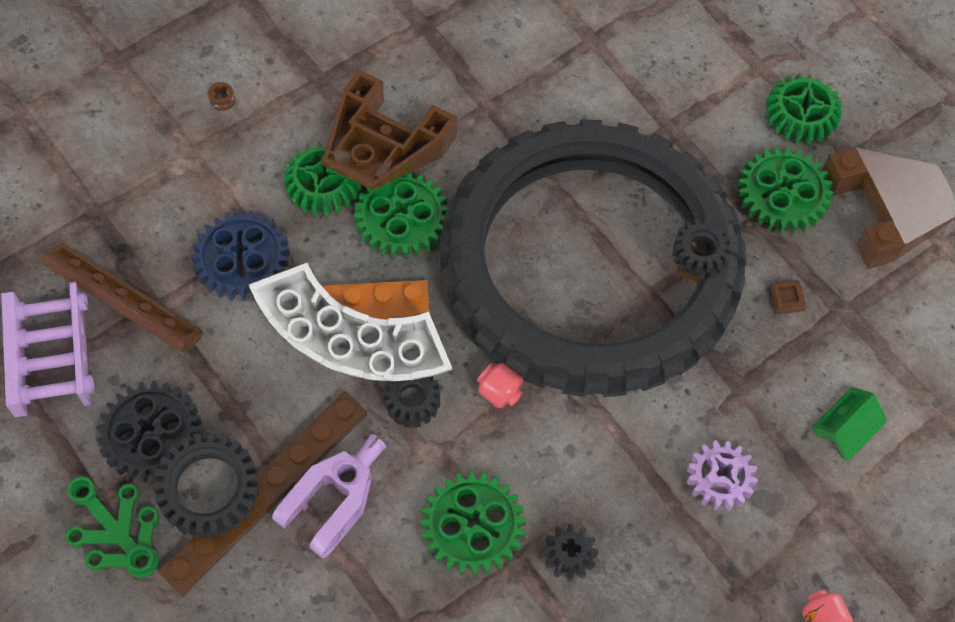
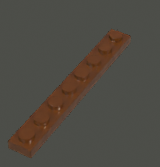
[158,391,367,597]

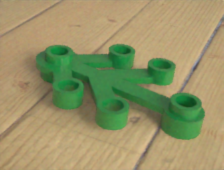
[65,477,160,578]

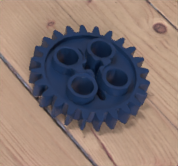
[191,210,290,301]

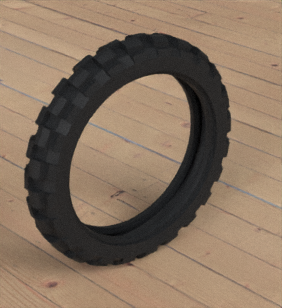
[440,119,747,397]

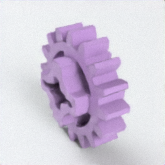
[687,440,758,511]

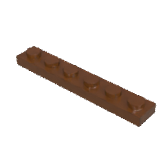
[40,243,203,352]

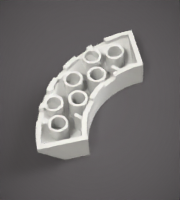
[249,263,452,381]

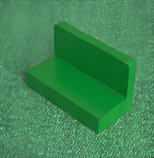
[812,387,887,460]

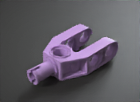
[272,434,387,558]

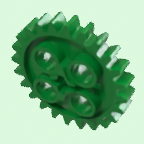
[737,147,833,234]
[354,172,448,260]
[420,471,526,577]

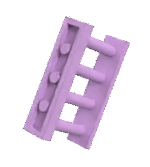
[1,282,95,417]

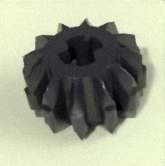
[542,523,599,581]

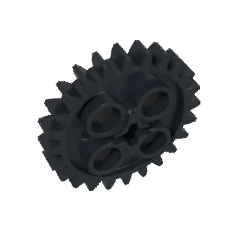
[96,381,202,482]

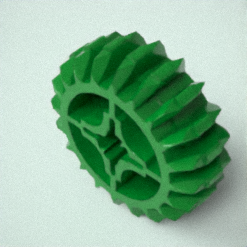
[765,73,843,146]
[283,142,362,217]

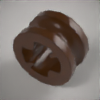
[208,82,235,111]

